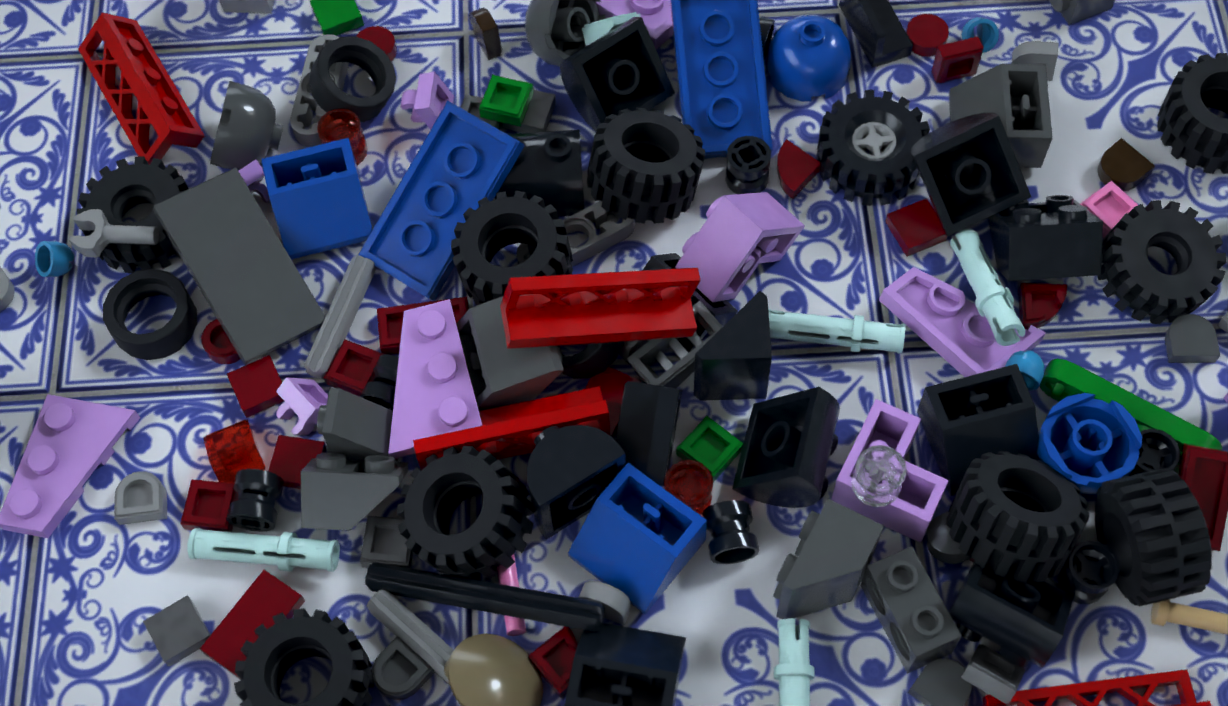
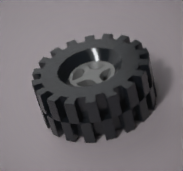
[816,90,930,206]

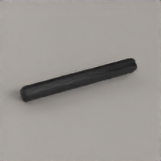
[365,562,605,632]

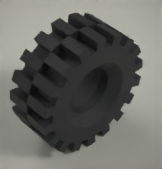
[77,156,189,273]
[1097,200,1227,324]

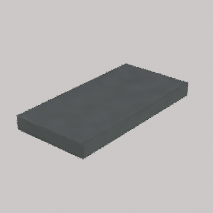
[154,167,326,365]

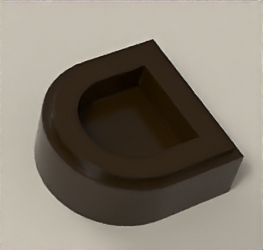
[469,7,502,60]
[1097,138,1155,191]

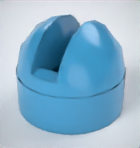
[961,17,999,53]
[35,241,75,277]
[1005,350,1045,390]

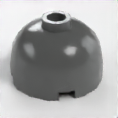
[525,0,606,67]
[210,81,283,170]

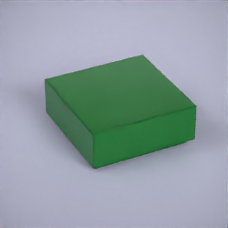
[309,0,364,36]
[479,75,534,127]
[676,416,743,483]

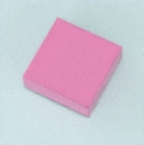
[1080,181,1138,238]

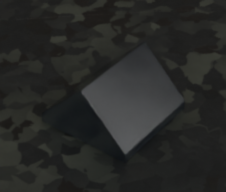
[693,291,772,401]

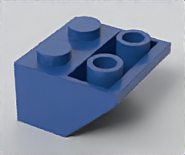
[261,138,373,260]
[568,463,707,615]

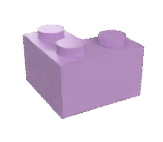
[675,192,805,302]
[831,399,949,543]

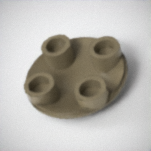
[444,634,543,706]

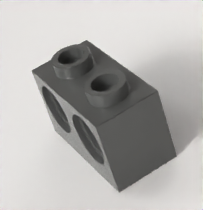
[860,546,962,674]

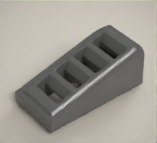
[627,301,723,388]

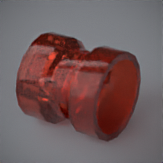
[317,109,368,165]
[664,460,713,517]

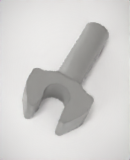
[68,209,159,258]

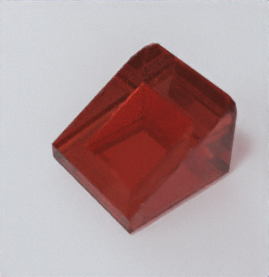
[203,419,265,484]

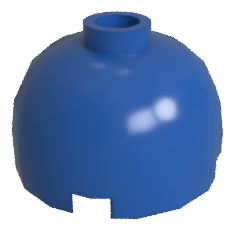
[766,15,851,102]
[1037,393,1142,495]

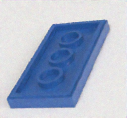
[670,0,773,159]
[358,101,525,301]

